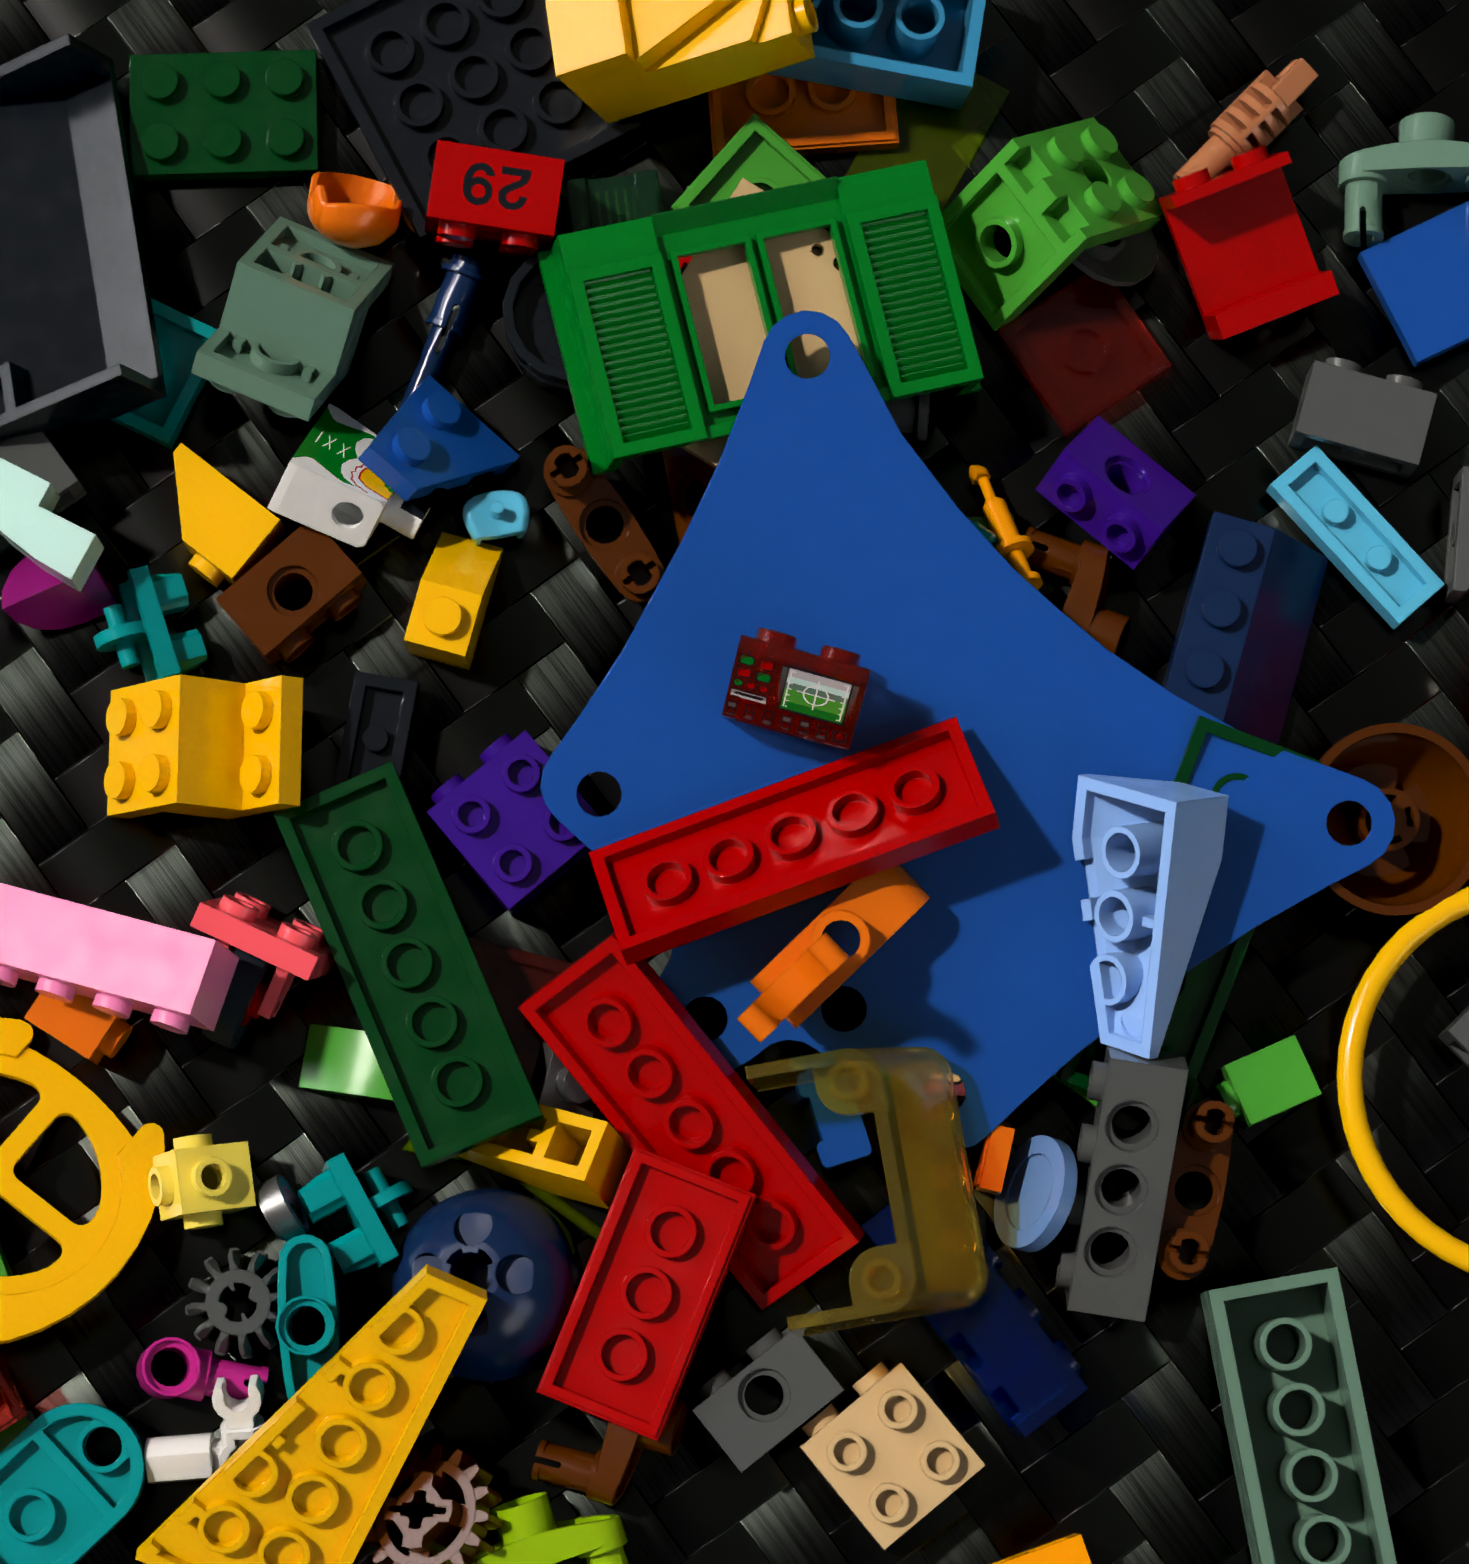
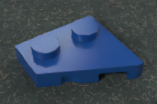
[358,375,520,501]

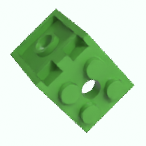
[941,117,1164,331]

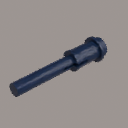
[399,253,490,408]

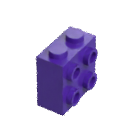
[427,730,598,917]

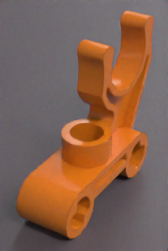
[737,865,931,1043]

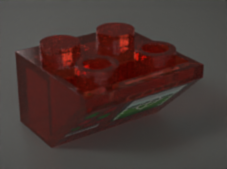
[722,627,871,752]

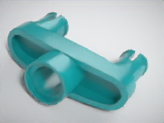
[275,1234,342,1400]

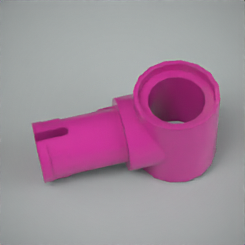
[136,1337,269,1407]

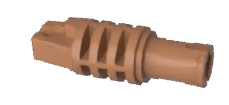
[1173,58,1319,180]

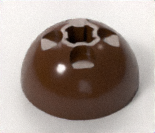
[1319,723,1469,916]

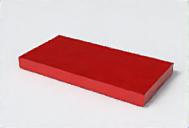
[536,1146,758,1442]

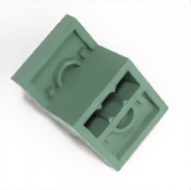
[191,216,395,422]

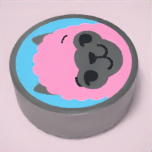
[256,1174,310,1242]

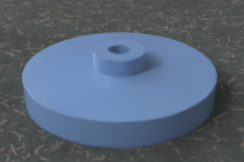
[994,1135,1078,1252]

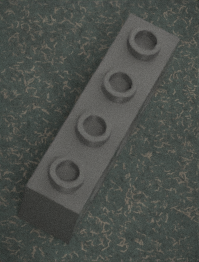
[1055,1045,1189,1322]

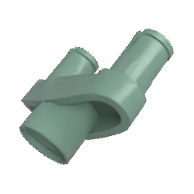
[1338,112,1469,247]

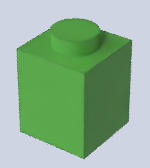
[1214,1035,1322,1130]

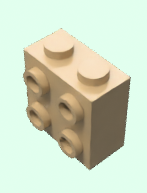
[799,1361,985,1550]

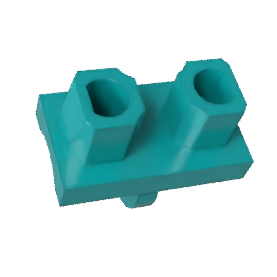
[93,565,207,682]
[297,1153,414,1277]

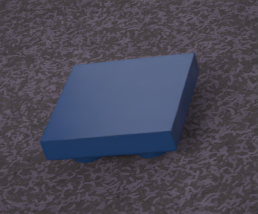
[1357,201,1469,368]

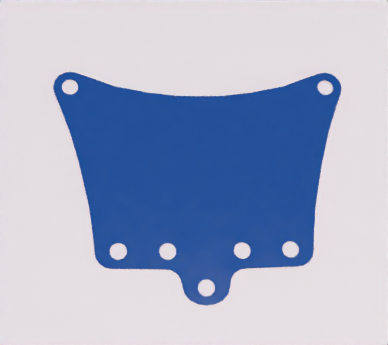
[540,310,1395,1150]

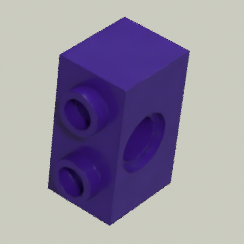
[1035,415,1196,570]

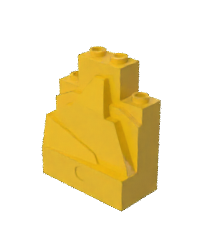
[545,0,818,124]

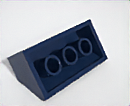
[1162,511,1329,745]

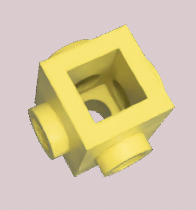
[148,1134,256,1230]

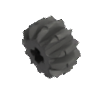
[185,1247,294,1359]

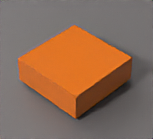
[973,1125,1015,1195]

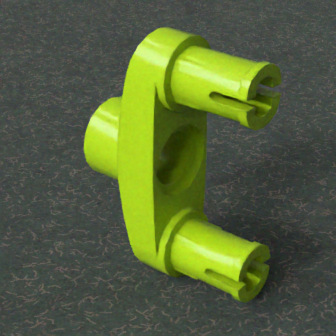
[473,1492,629,1564]

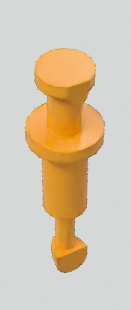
[969,465,1043,590]

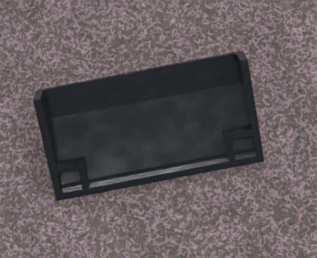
[0,33,166,439]

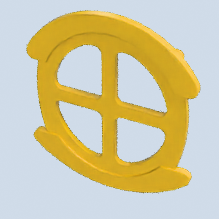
[0,1017,165,1345]

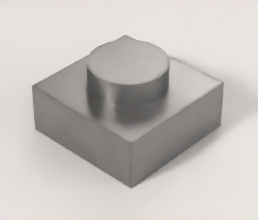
[531,1042,596,1118]

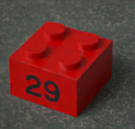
[424,140,565,258]

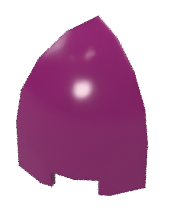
[2,526,118,630]

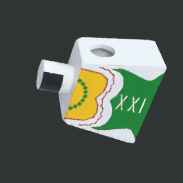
[267,403,430,547]

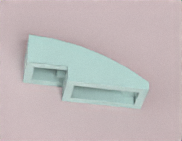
[0,458,104,592]

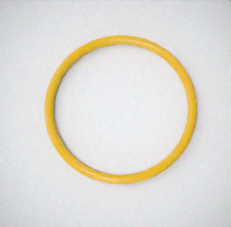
[1337,886,1469,1273]

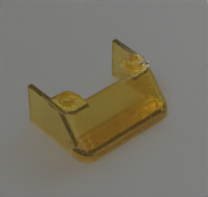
[745,1047,989,1337]

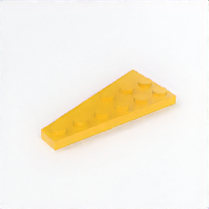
[135,1264,487,1564]

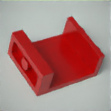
[1158,145,1340,340]

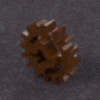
[365,1444,503,1564]

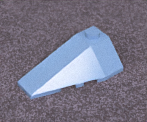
[1072,774,1229,1059]

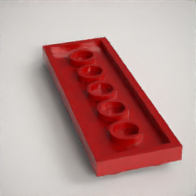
[588,716,1000,965]
[518,932,865,1310]

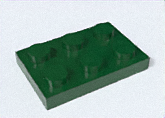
[129,49,320,182]

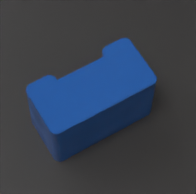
[794,1061,872,1171]

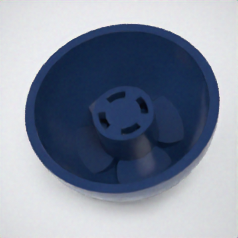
[392,1188,583,1382]

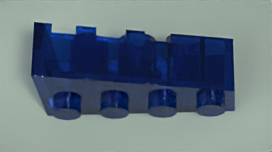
[861,1179,1088,1437]

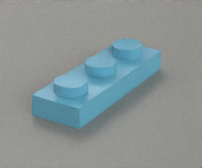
[1266,445,1445,630]

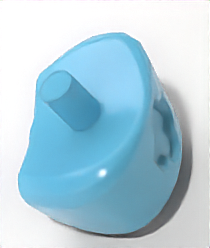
[462,490,530,545]

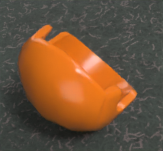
[307,172,403,249]

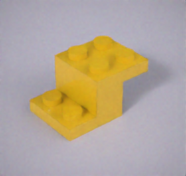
[104,674,303,819]

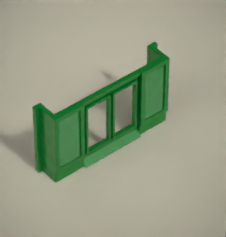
[536,159,984,476]

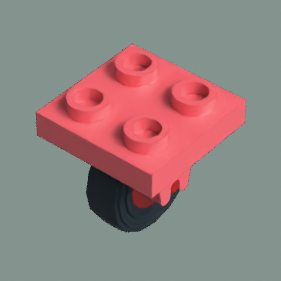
[190,891,335,1049]

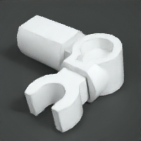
[144,1374,264,1484]

